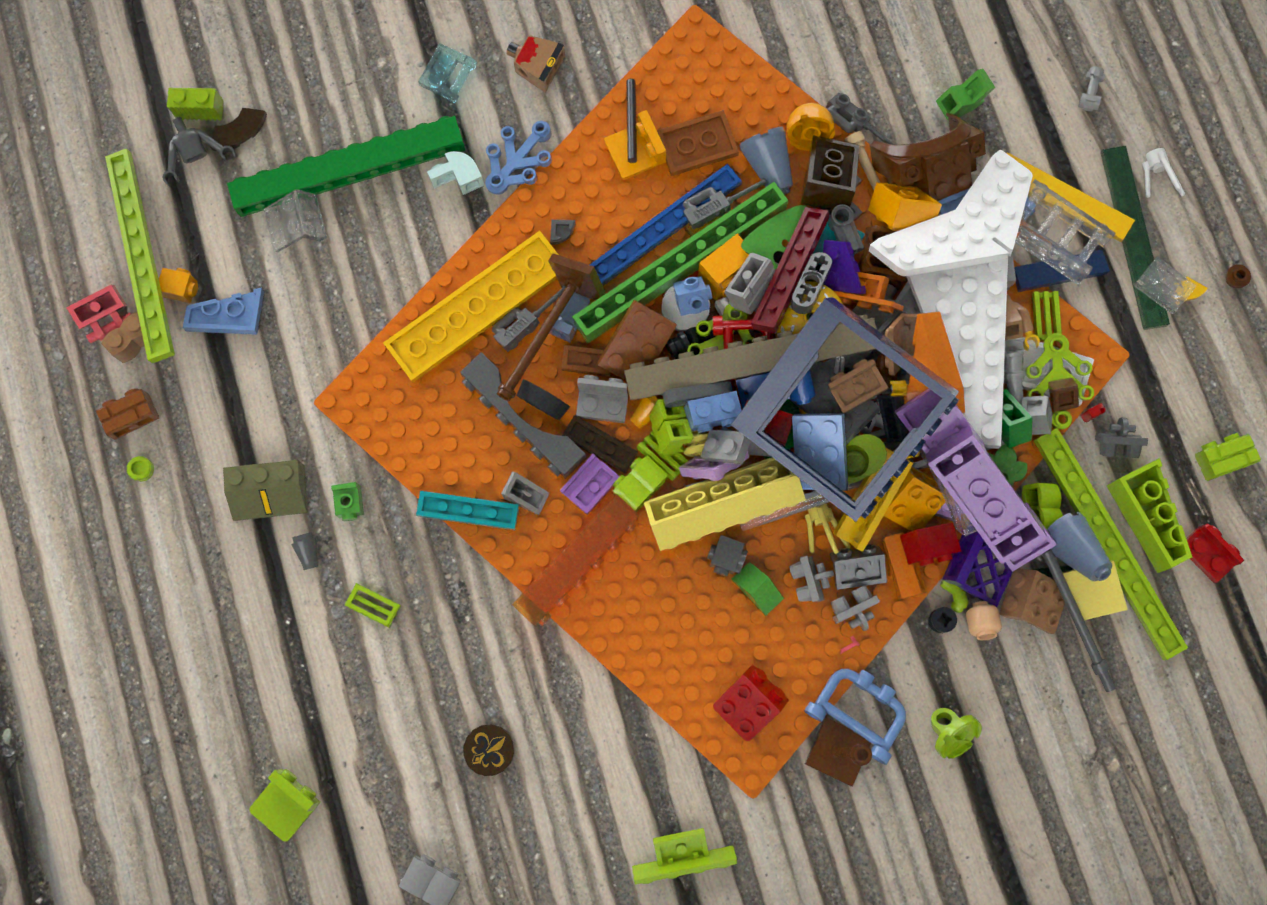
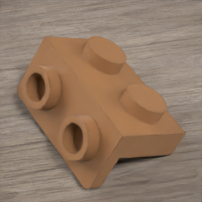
[828,359,888,414]

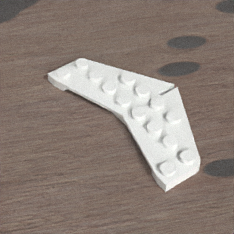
[869,150,1033,276]

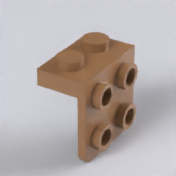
[885,313,917,375]
[999,568,1065,634]

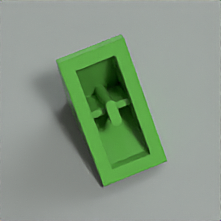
[731,562,784,616]

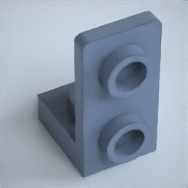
[549,292,590,343]

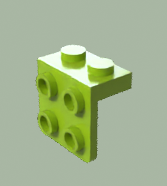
[249,769,321,842]

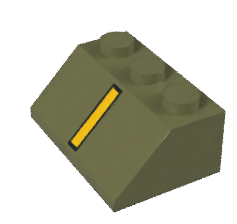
[223,460,308,521]

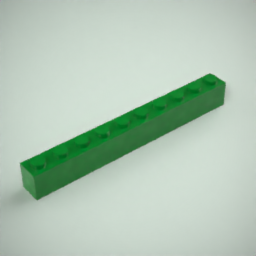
[227,116,466,217]

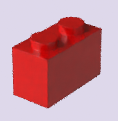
[900,522,961,567]

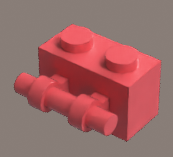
[66,284,131,343]

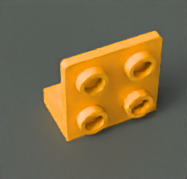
[604,110,666,180]
[884,466,950,531]

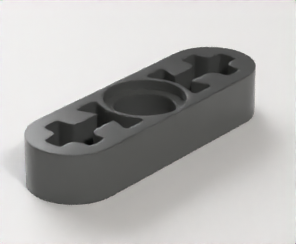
[791,252,832,314]
[662,381,733,408]

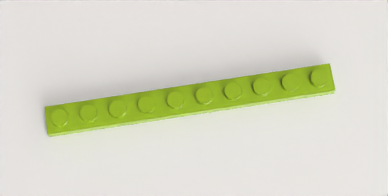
[105,148,175,364]
[1034,428,1188,660]

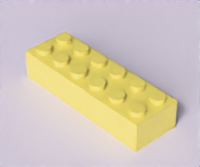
[644,457,806,551]

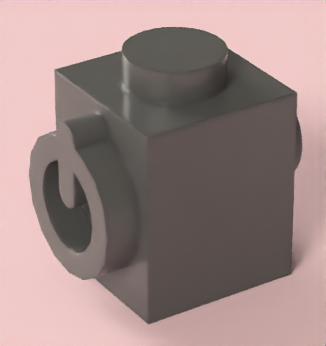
[707,535,748,577]

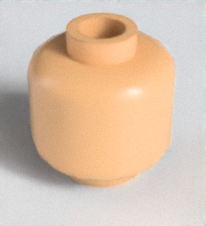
[966,601,1002,641]

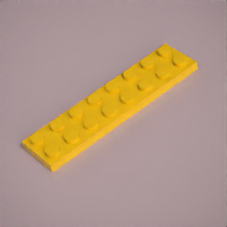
[383,231,559,382]

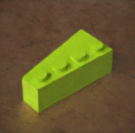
[1106,458,1192,573]

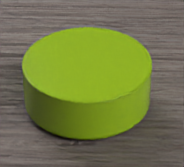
[127,456,154,482]

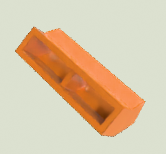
[881,532,928,600]

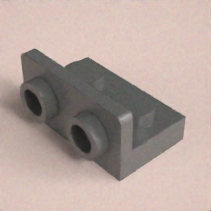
[830,544,887,590]

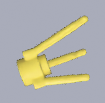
[805,501,851,554]

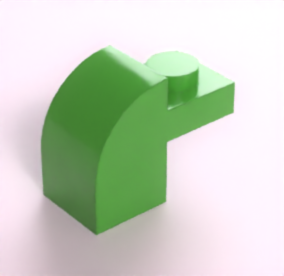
[936,69,995,120]

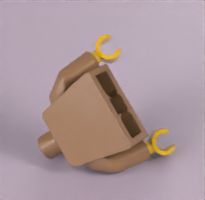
[1005,295,1040,351]

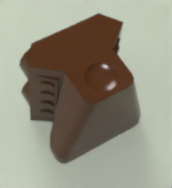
[858,225,908,290]

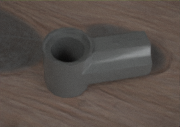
[828,204,864,255]

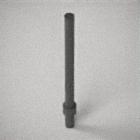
[1042,549,1116,692]

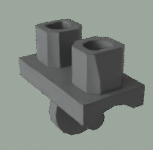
[1095,417,1148,458]

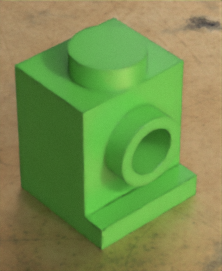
[331,482,364,521]

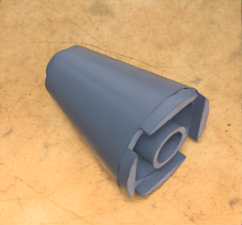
[740,126,793,195]
[1047,512,1112,581]

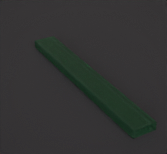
[1100,146,1170,330]

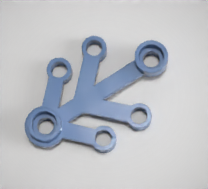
[485,121,552,195]

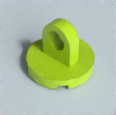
[931,708,982,759]

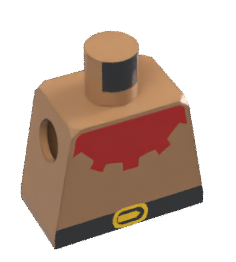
[506,35,565,92]

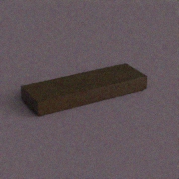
[562,415,638,474]

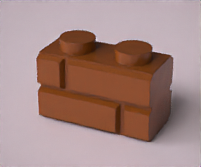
[96,388,159,440]

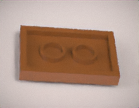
[657,110,739,177]
[597,300,677,380]

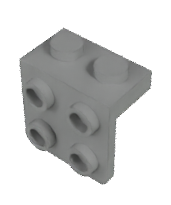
[701,428,772,465]

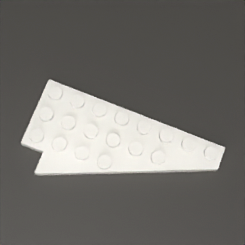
[907,258,1008,449]

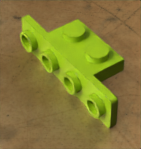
[632,828,737,884]

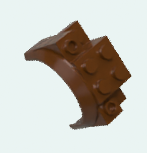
[870,113,986,201]

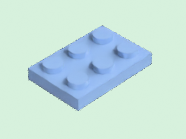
[792,413,848,490]

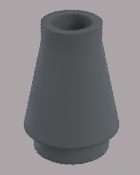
[291,532,318,570]

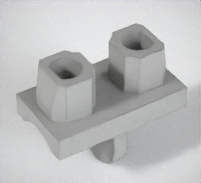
[789,556,834,602]
[831,585,880,631]

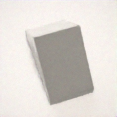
[501,471,550,515]

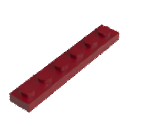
[751,207,830,334]

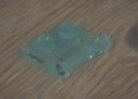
[418,43,477,103]

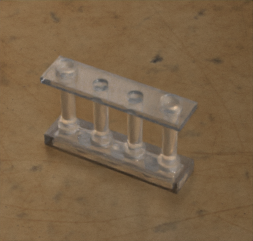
[1015,179,1116,285]

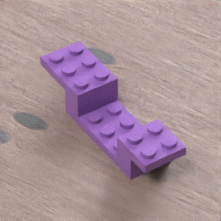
[895,389,1057,572]

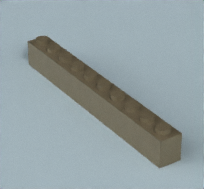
[624,315,877,400]

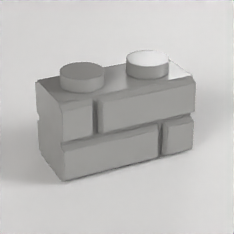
[724,253,775,314]

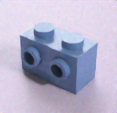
[684,391,742,433]

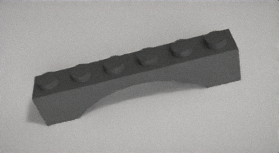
[460,352,586,479]

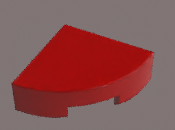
[1080,403,1106,423]

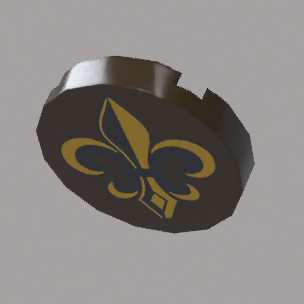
[463,724,514,776]

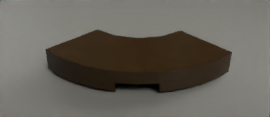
[210,107,267,151]

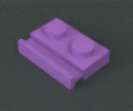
[560,454,620,515]

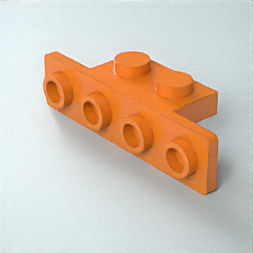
[834,272,904,314]

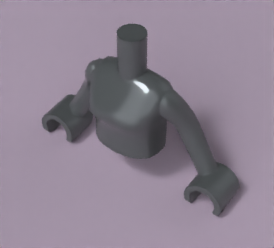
[162,117,236,187]

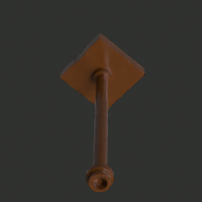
[497,253,606,401]
[805,717,872,787]

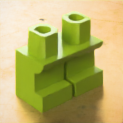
[649,399,694,457]

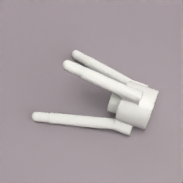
[1142,148,1185,198]

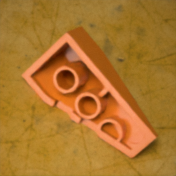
[904,312,965,413]

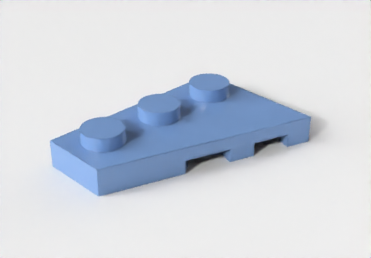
[183,287,264,335]

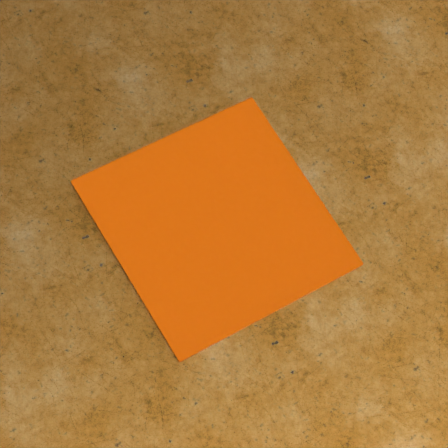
[314,5,1129,799]

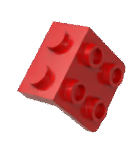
[713,664,789,741]

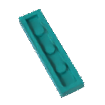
[416,491,519,530]

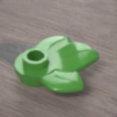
[987,444,1027,486]

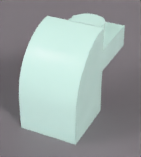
[427,152,485,195]

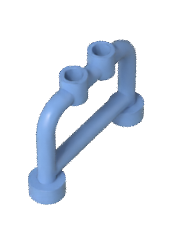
[804,669,906,765]

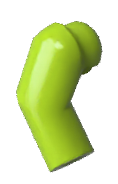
[940,580,969,613]

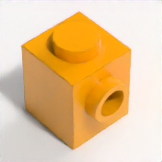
[159,268,198,304]

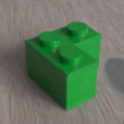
[1001,389,1032,449]

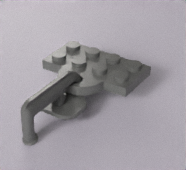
[789,309,906,445]

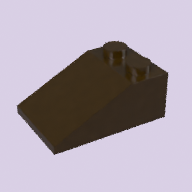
[801,136,860,210]

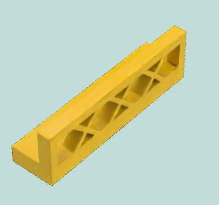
[833,448,914,552]

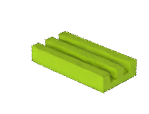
[1032,291,1062,340]
[637,431,688,481]
[345,583,401,628]

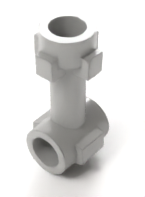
[1078,67,1105,112]

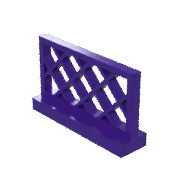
[942,520,1013,607]

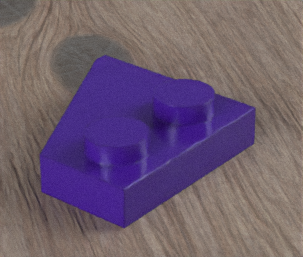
[822,240,866,294]

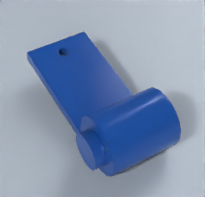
[736,369,816,409]

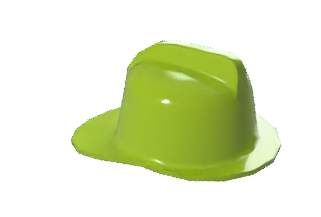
[846,434,887,484]

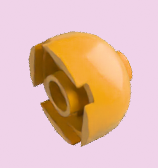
[787,103,835,151]

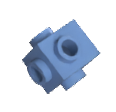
[673,276,712,316]

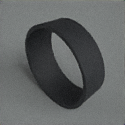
[516,379,570,420]

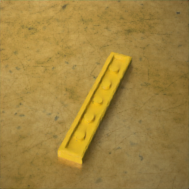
[1006,152,1135,242]

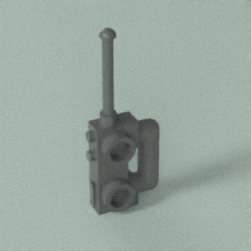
[826,93,894,145]
[683,179,766,230]
[492,286,567,352]

